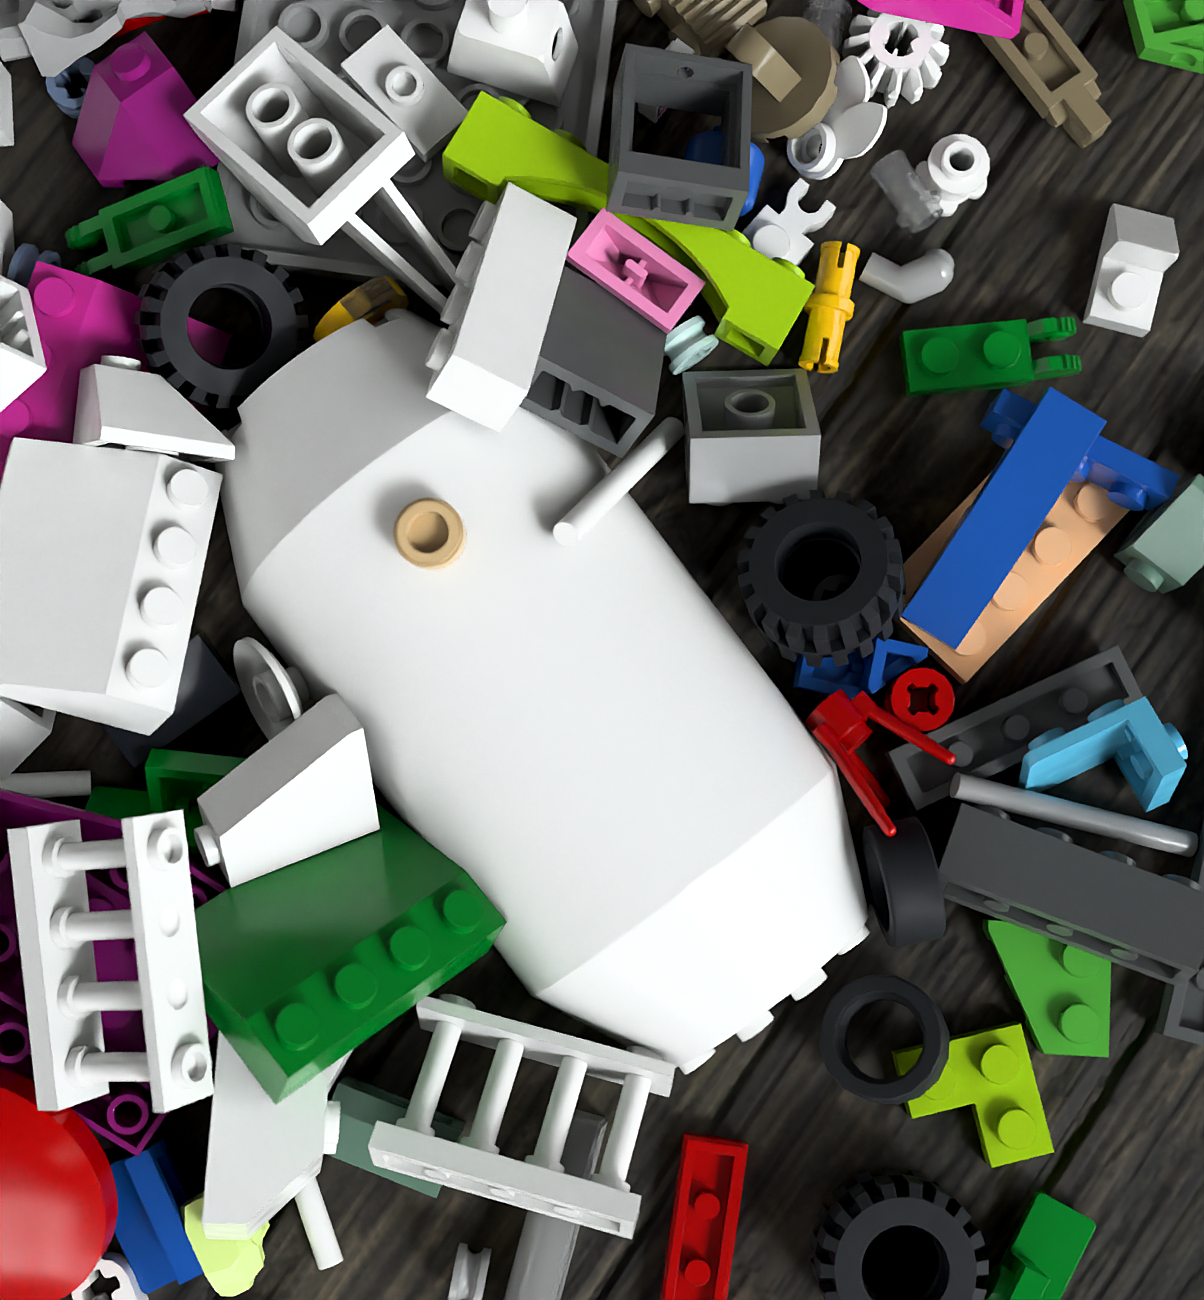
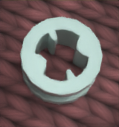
[664,315,719,375]

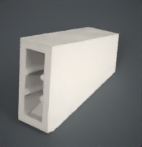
[194,692,380,887]

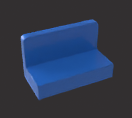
[110,1138,204,1294]

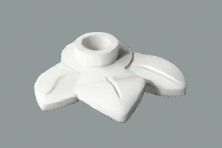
[787,55,887,180]

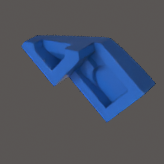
[791,637,929,700]

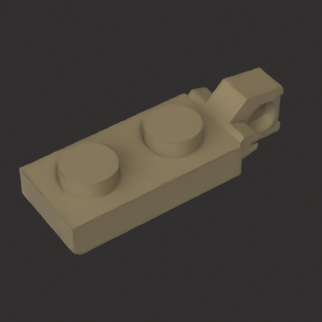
[976,0,1111,149]

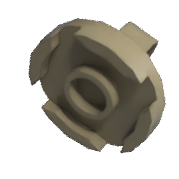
[725,16,841,143]

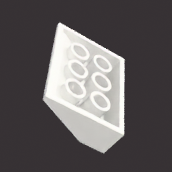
[0,437,223,736]

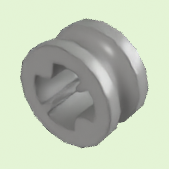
[448,1243,492,1300]

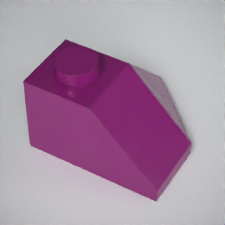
[71,31,221,188]

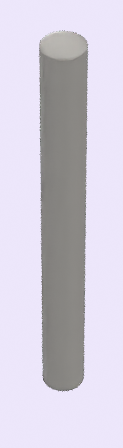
[950,772,1198,857]

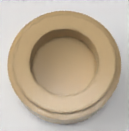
[393,498,466,570]

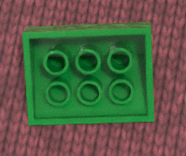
[194,803,507,1105]

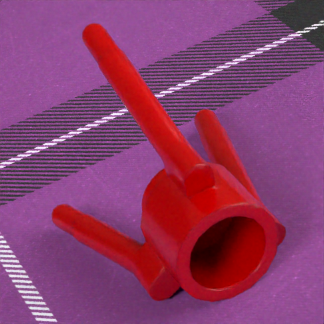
[804,689,956,837]

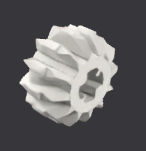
[842,9,949,109]

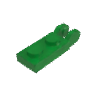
[65,166,234,283]
[899,316,1082,398]

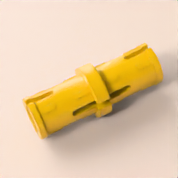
[798,241,860,373]

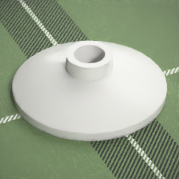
[233,637,310,741]

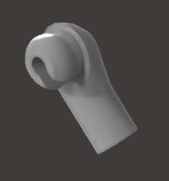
[859,248,954,304]

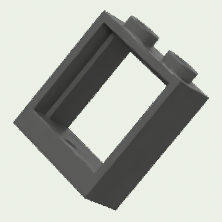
[606,43,752,231]

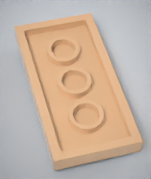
[893,470,1130,684]

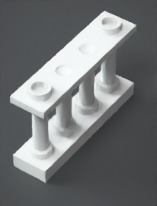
[7,810,214,1112]
[368,994,676,1239]

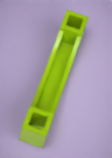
[442,90,816,367]

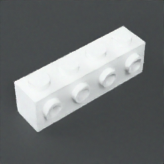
[425,182,577,433]

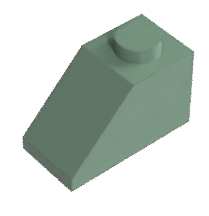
[1113,474,1204,594]

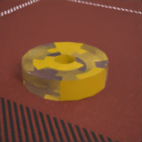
[313,276,409,343]

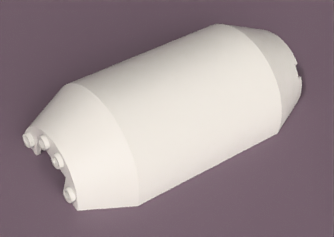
[214,309,870,1075]

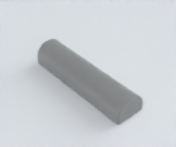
[503,1109,608,1300]

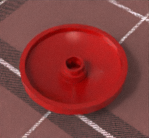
[0,1068,118,1300]

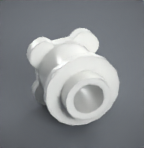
[913,134,990,217]

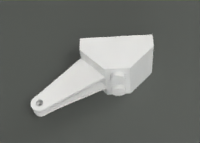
[183,26,464,315]
[201,1030,353,1240]

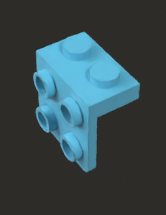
[1017,696,1188,812]

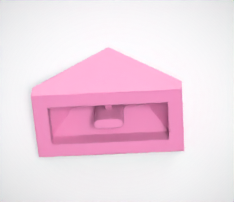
[566,207,706,334]

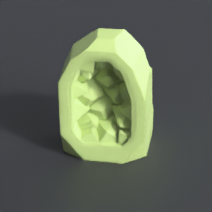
[180,1191,270,1296]

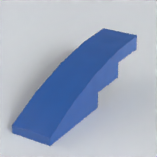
[901,387,1107,650]

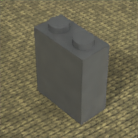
[519,266,667,458]

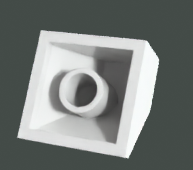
[72,355,236,465]

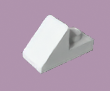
[1083,203,1179,337]

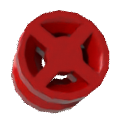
[882,667,955,733]

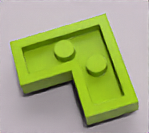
[891,1021,1054,1168]

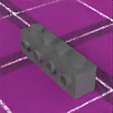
[937,803,1204,988]

